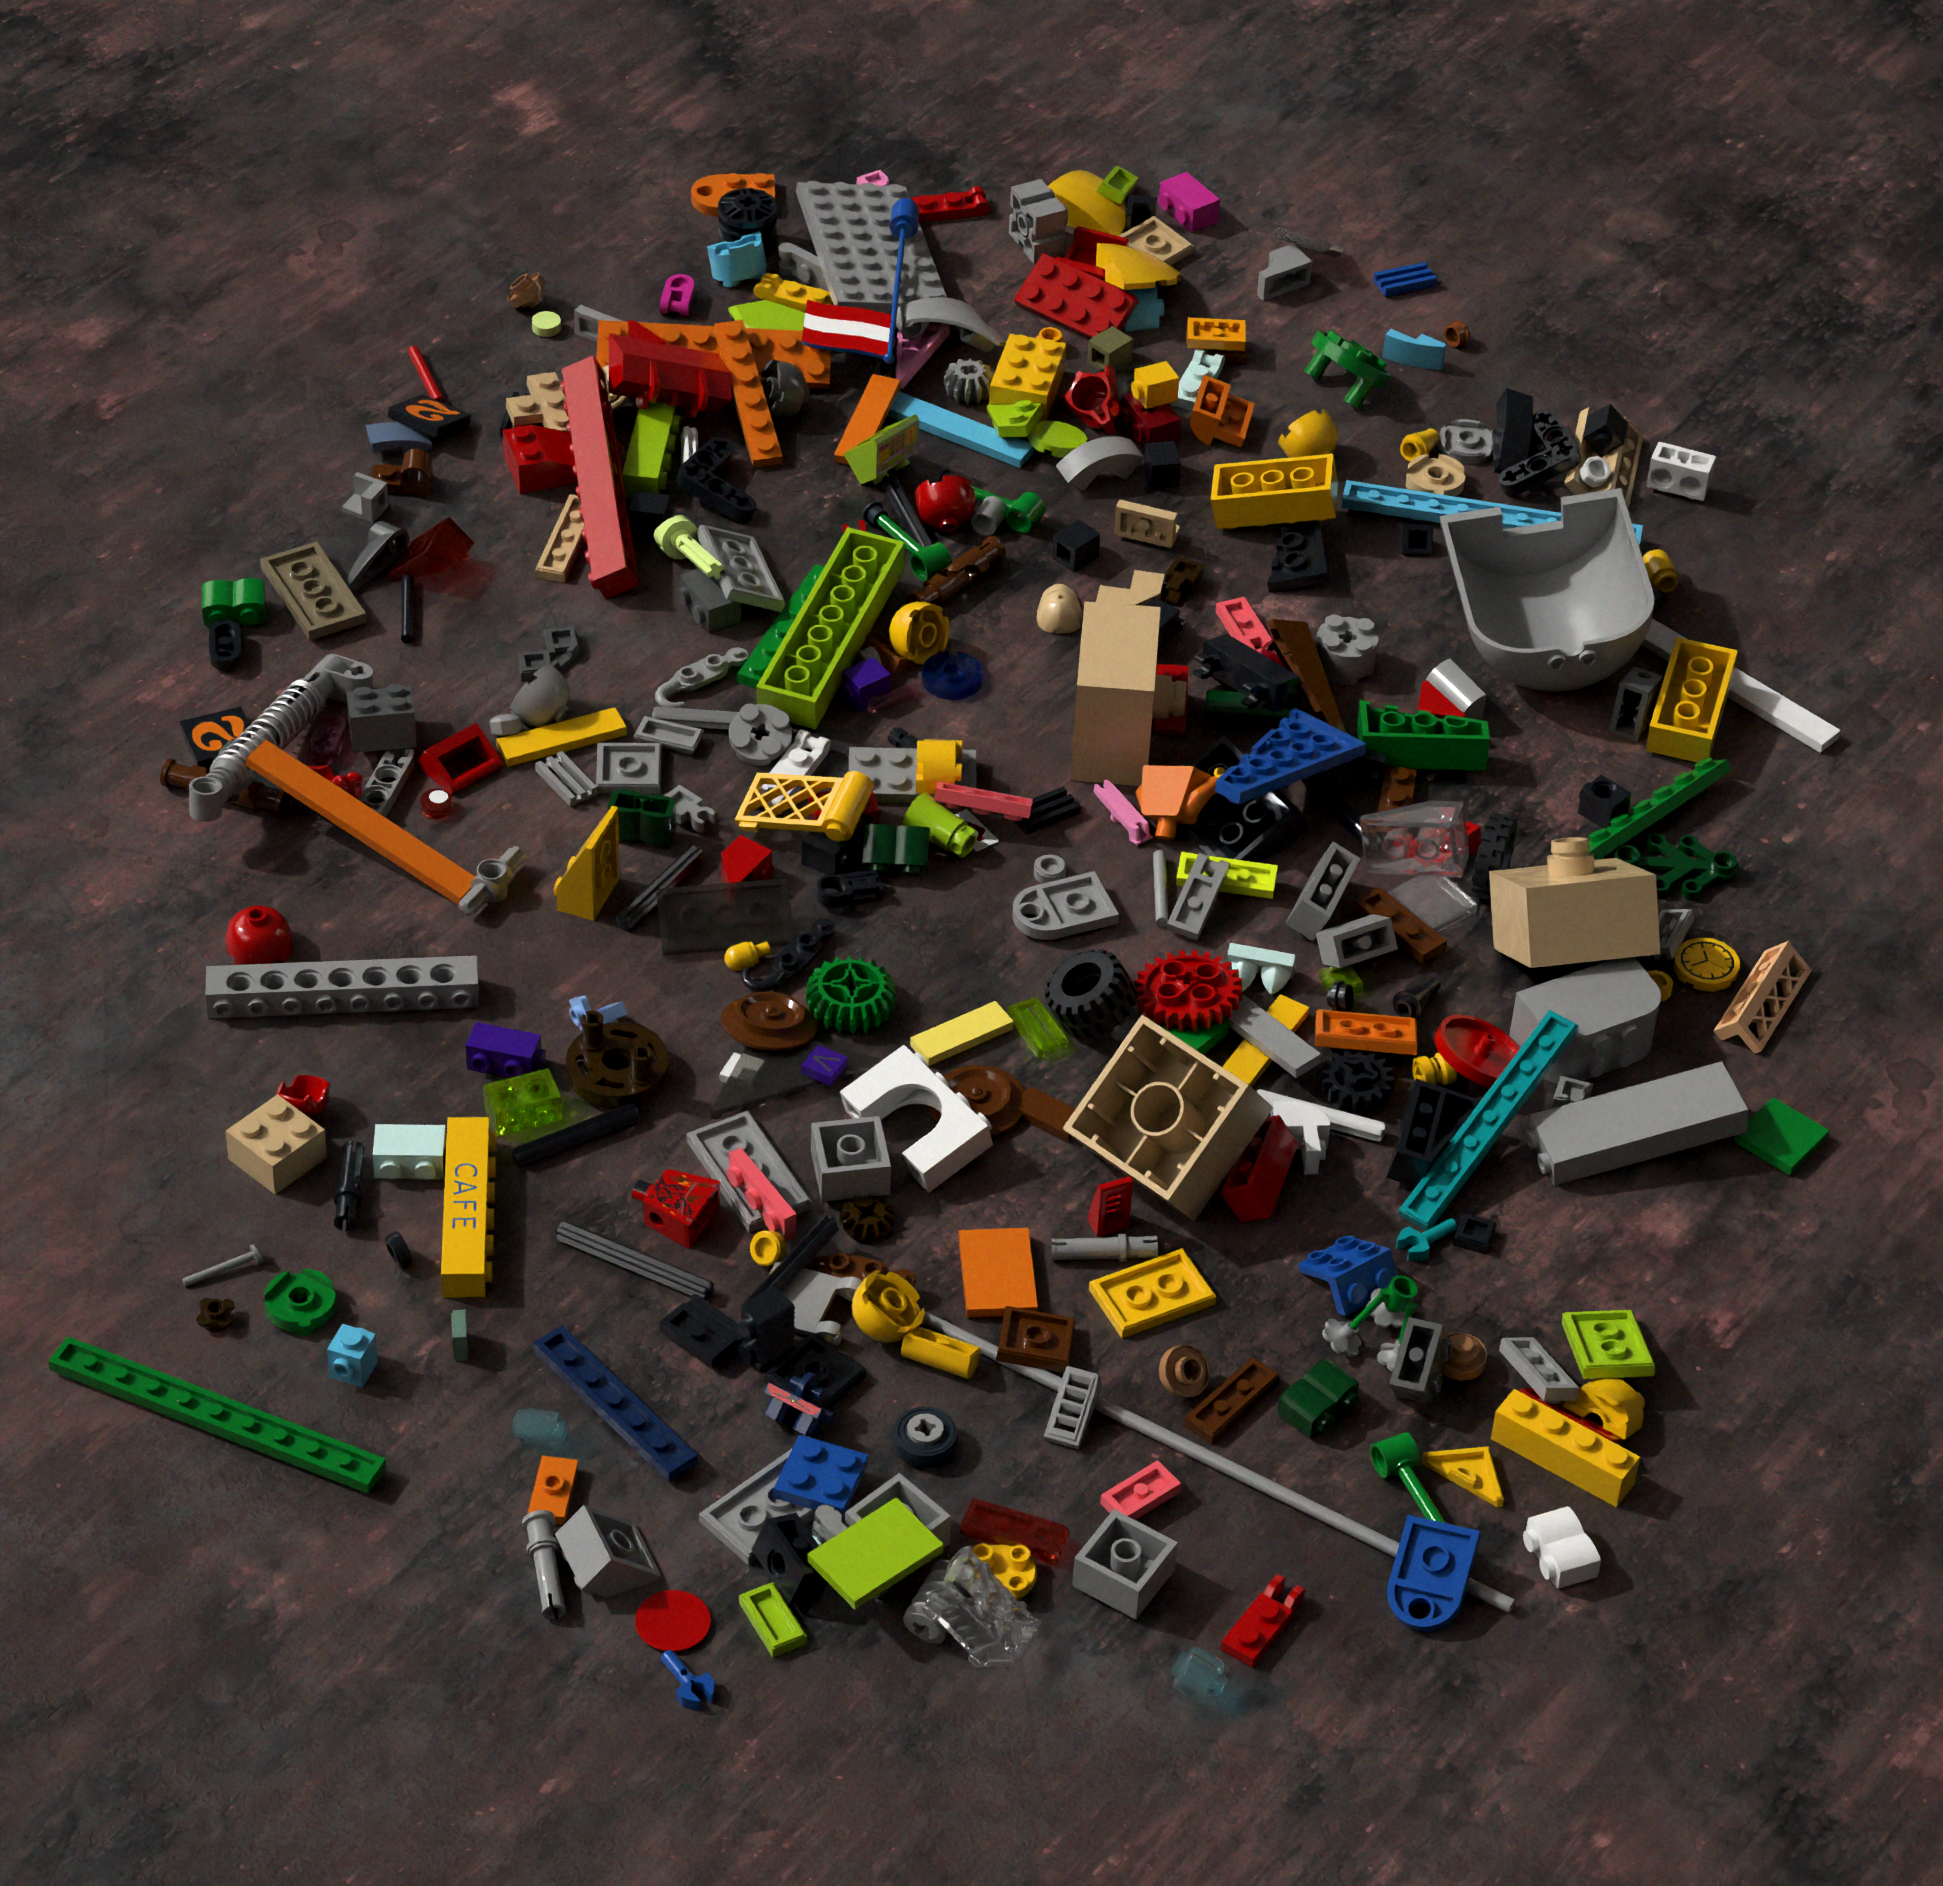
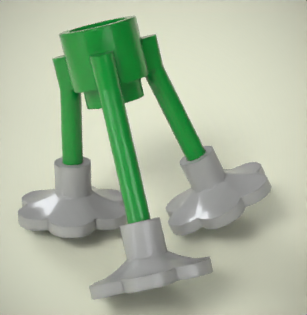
[1322,1275,1418,1372]

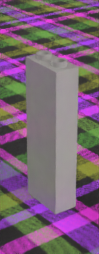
[1525,1061,1748,1186]

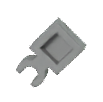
[664,785,716,833]

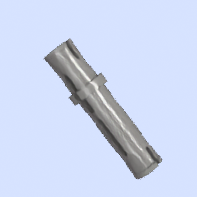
[1051,1234,1158,1262]

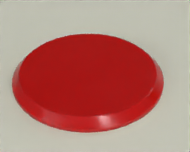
[635,1590,711,1652]

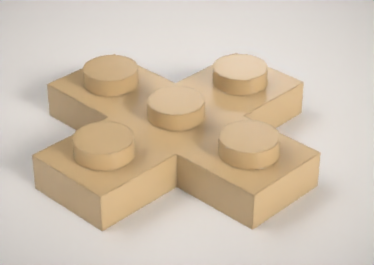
[506,372,569,432]

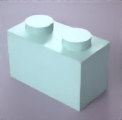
[373,1124,446,1180]

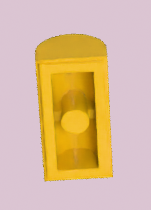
[901,1326,982,1379]

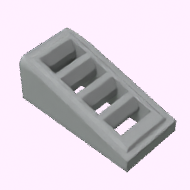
[1044,1366,1102,1449]

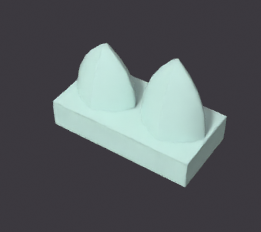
[1227,943,1295,995]

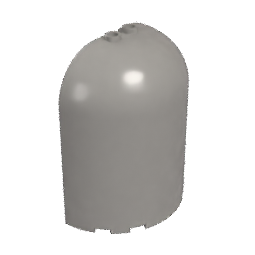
[1439,488,1654,692]

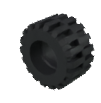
[1044,949,1137,1040]

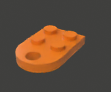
[691,173,775,217]

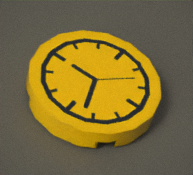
[1673,937,1740,992]

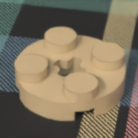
[1405,454,1466,497]

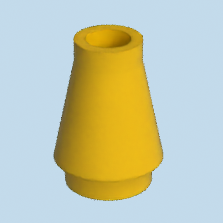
[1400,428,1440,462]

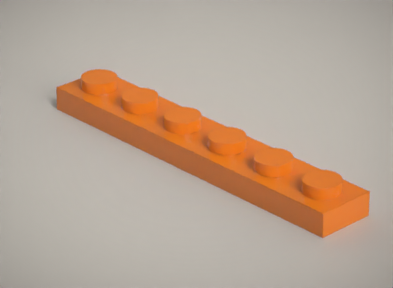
[714,320,783,468]

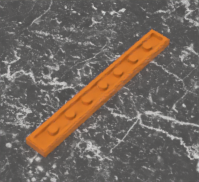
[245,739,475,905]

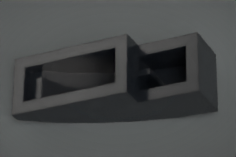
[1492,388,1533,474]

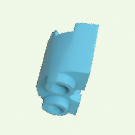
[707,231,767,287]
[1118,284,1164,332]

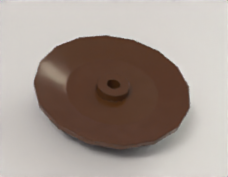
[721,991,818,1051]
[928,1065,1024,1137]

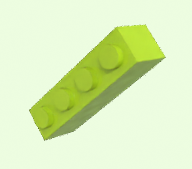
[622,402,681,499]

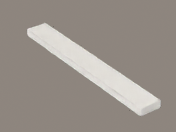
[1641,618,1841,753]

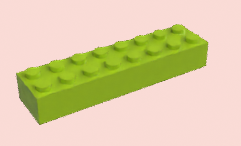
[756,527,905,730]

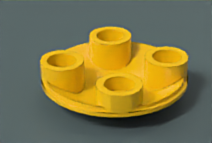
[964,1543,1037,1603]

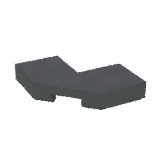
[517,627,580,682]

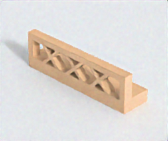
[1714,941,1812,1054]

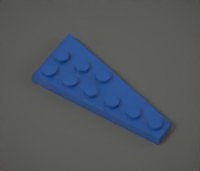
[1215,708,1367,804]

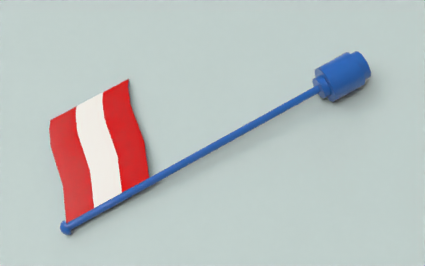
[802,198,920,364]

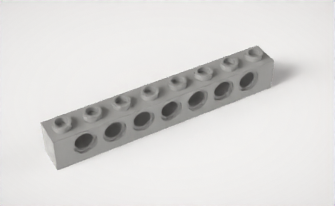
[205,955,479,1019]

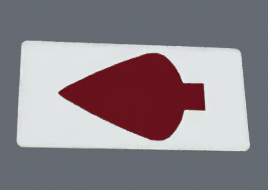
[954,809,999,852]

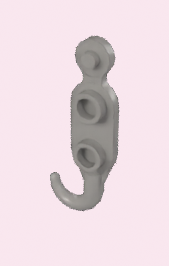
[655,647,748,708]

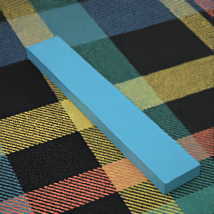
[887,392,1035,468]

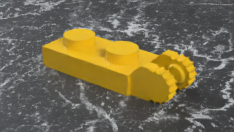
[753,272,834,312]

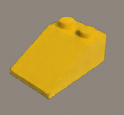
[554,806,620,921]

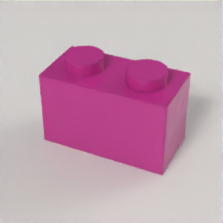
[1158,172,1220,233]

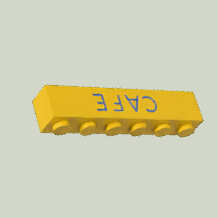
[441,1117,497,1298]

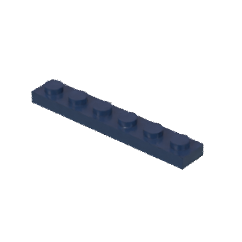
[533,1325,698,1482]

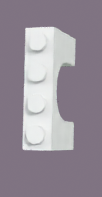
[840,1045,993,1193]

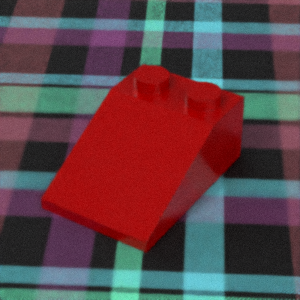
[503,424,578,494]

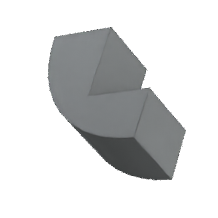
[1056,436,1144,491]

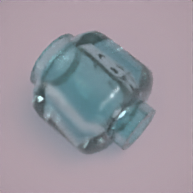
[1169,1646,1228,1703]

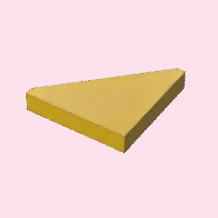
[1422,1446,1504,1507]

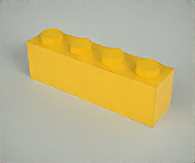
[1491,1389,1640,1507]

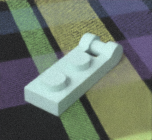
[1170,349,1225,411]

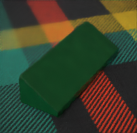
[1205,690,1301,719]

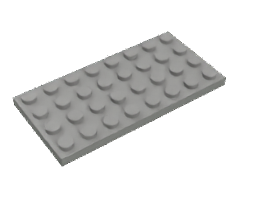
[796,181,947,313]

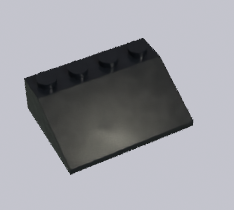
[1177,735,1310,862]

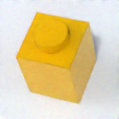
[1131,361,1179,409]

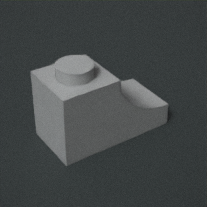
[1257,244,1312,301]

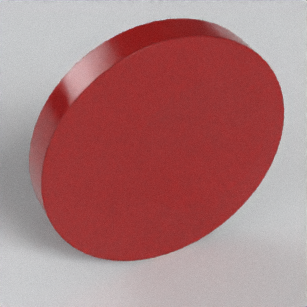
[1434,1015,1520,1088]

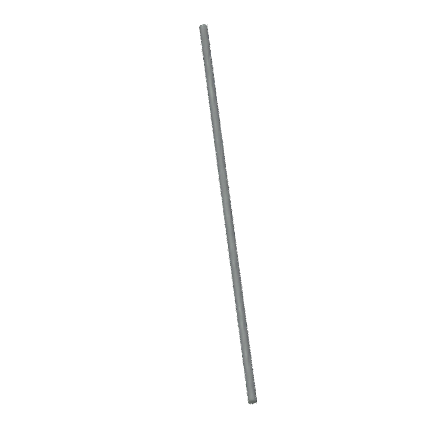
[919,1308,1516,1613]

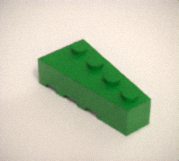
[1357,700,1490,772]

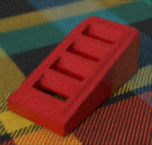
[1088,1176,1133,1237]

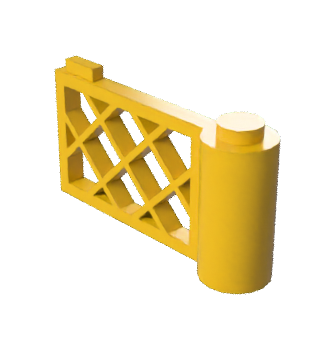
[735,771,874,841]

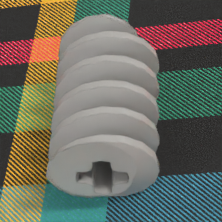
[903,1560,972,1644]

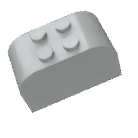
[1509,957,1661,1084]

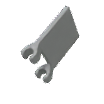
[770,1261,862,1347]

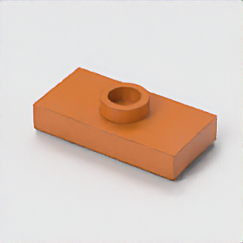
[527,1455,578,1525]

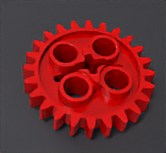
[1134,950,1242,1032]

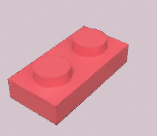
[1100,1460,1181,1520]

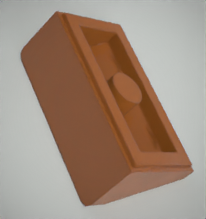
[859,630,917,678]

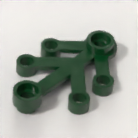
[1613,833,1739,901]

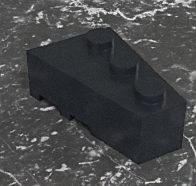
[1386,1079,1481,1187]

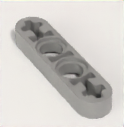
[358,748,415,818]

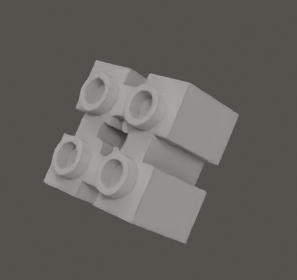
[1009,179,1068,264]

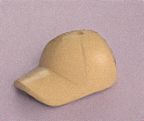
[1037,584,1083,634]

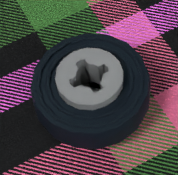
[892,1407,958,1467]

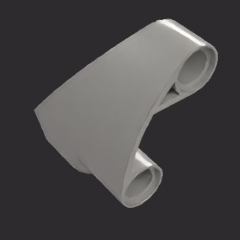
[896,297,1006,353]

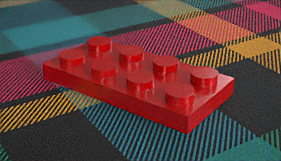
[1013,253,1139,339]

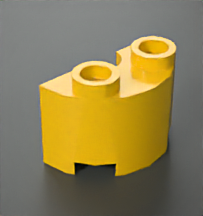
[916,739,962,794]
[1562,1378,1645,1440]

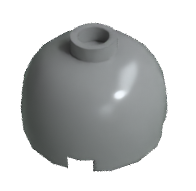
[510,663,570,727]

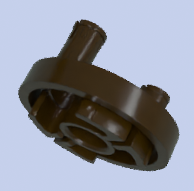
[566,1010,669,1108]

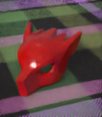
[1058,365,1121,435]

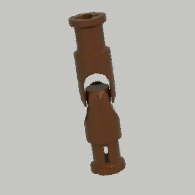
[906,535,1006,605]
[160,758,291,817]

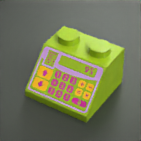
[843,414,919,485]

